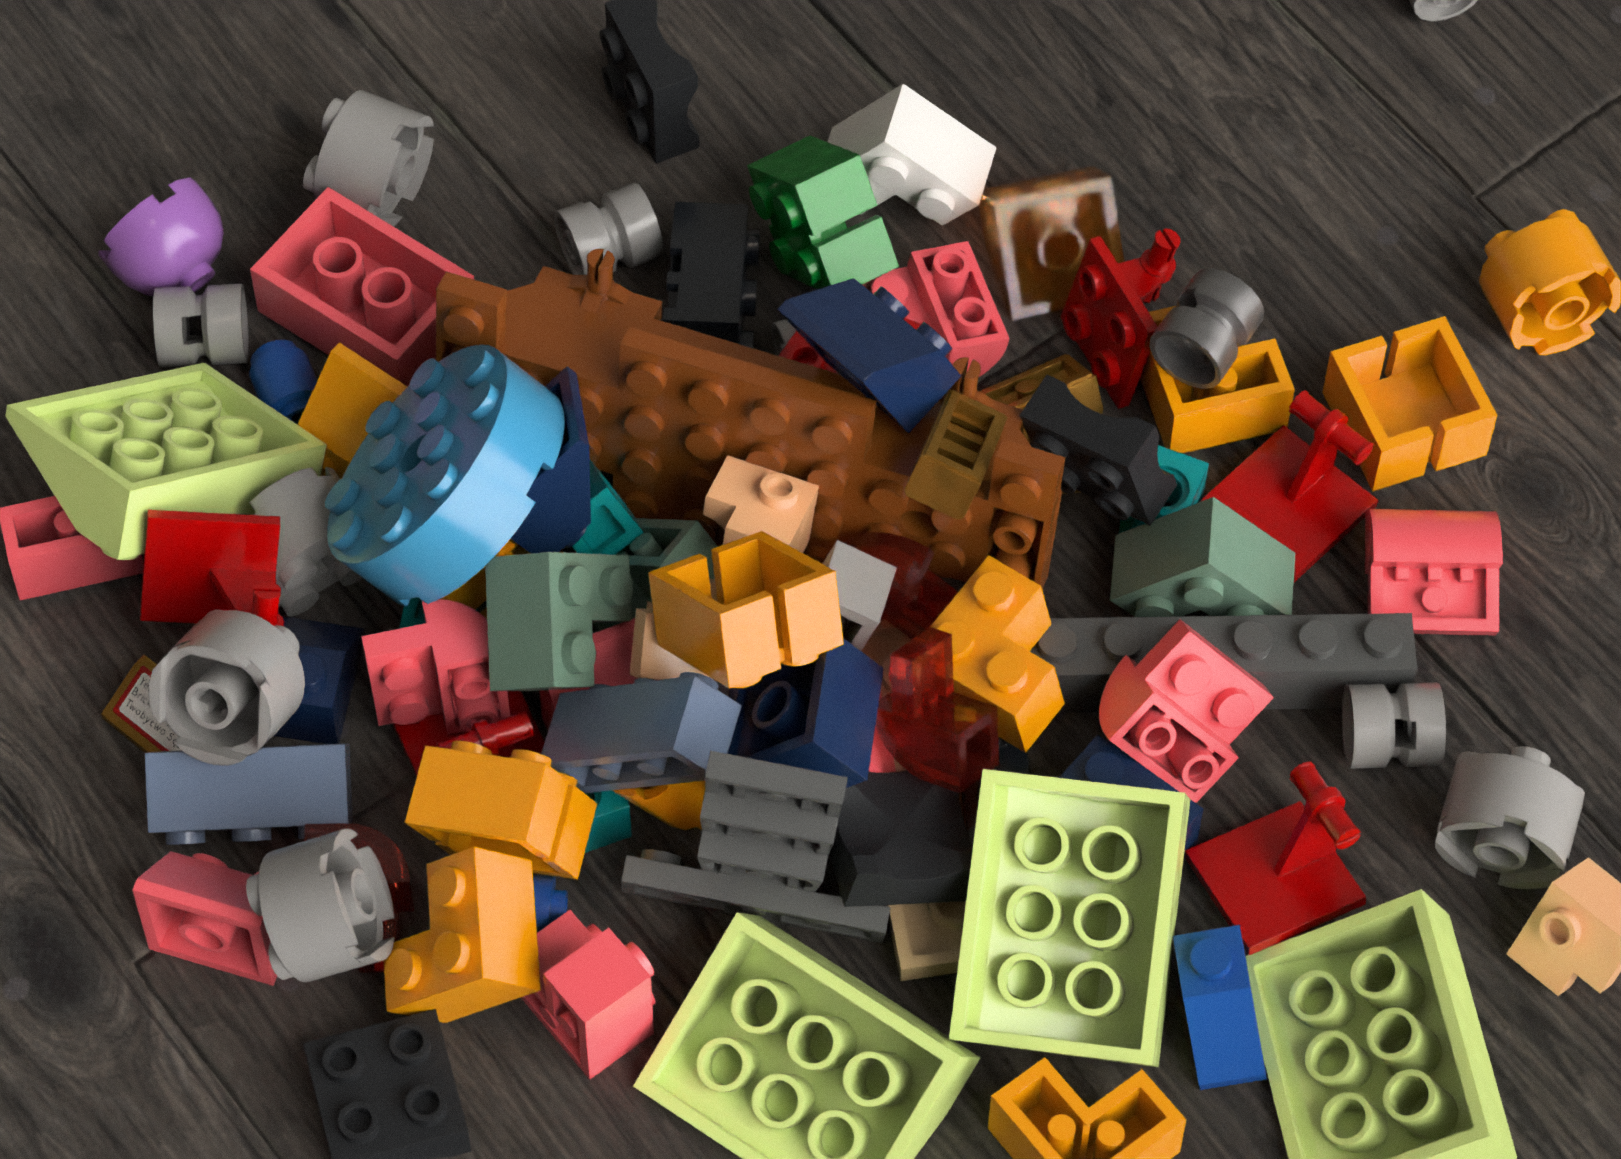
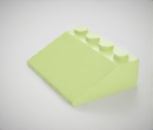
[5,363,327,560]
[949,769,1191,1067]
[1246,889,1518,1159]
[633,912,981,1159]

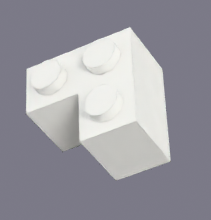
[828,84,996,226]

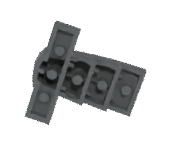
[621,750,891,943]

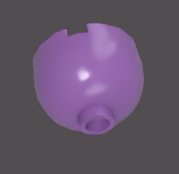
[98,177,224,296]

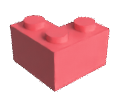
[0,496,144,601]
[520,910,656,1080]

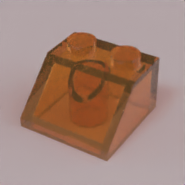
[979,166,1125,320]

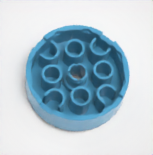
[325,344,565,607]

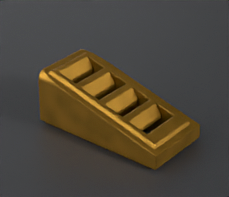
[905,389,1008,520]

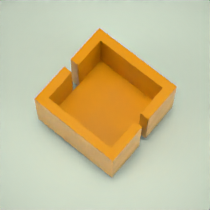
[1322,316,1497,492]
[648,531,844,689]
[405,741,597,880]

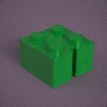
[747,135,899,289]

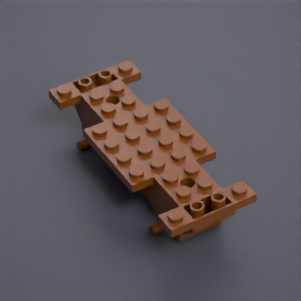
[436,249,1066,591]

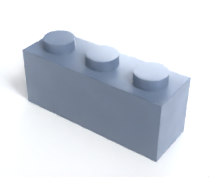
[541,672,742,793]
[145,743,353,845]

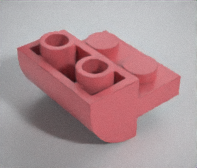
[863,241,1010,378]
[1365,509,1503,636]
[361,599,510,735]
[1099,619,1274,803]

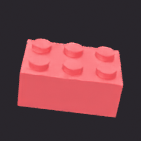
[250,187,475,387]

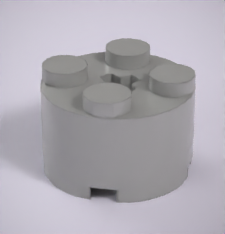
[303,90,434,227]
[249,467,362,617]
[148,610,305,766]
[1435,746,1585,889]
[246,829,394,983]

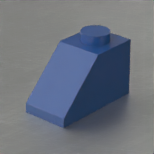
[1173,925,1267,1090]

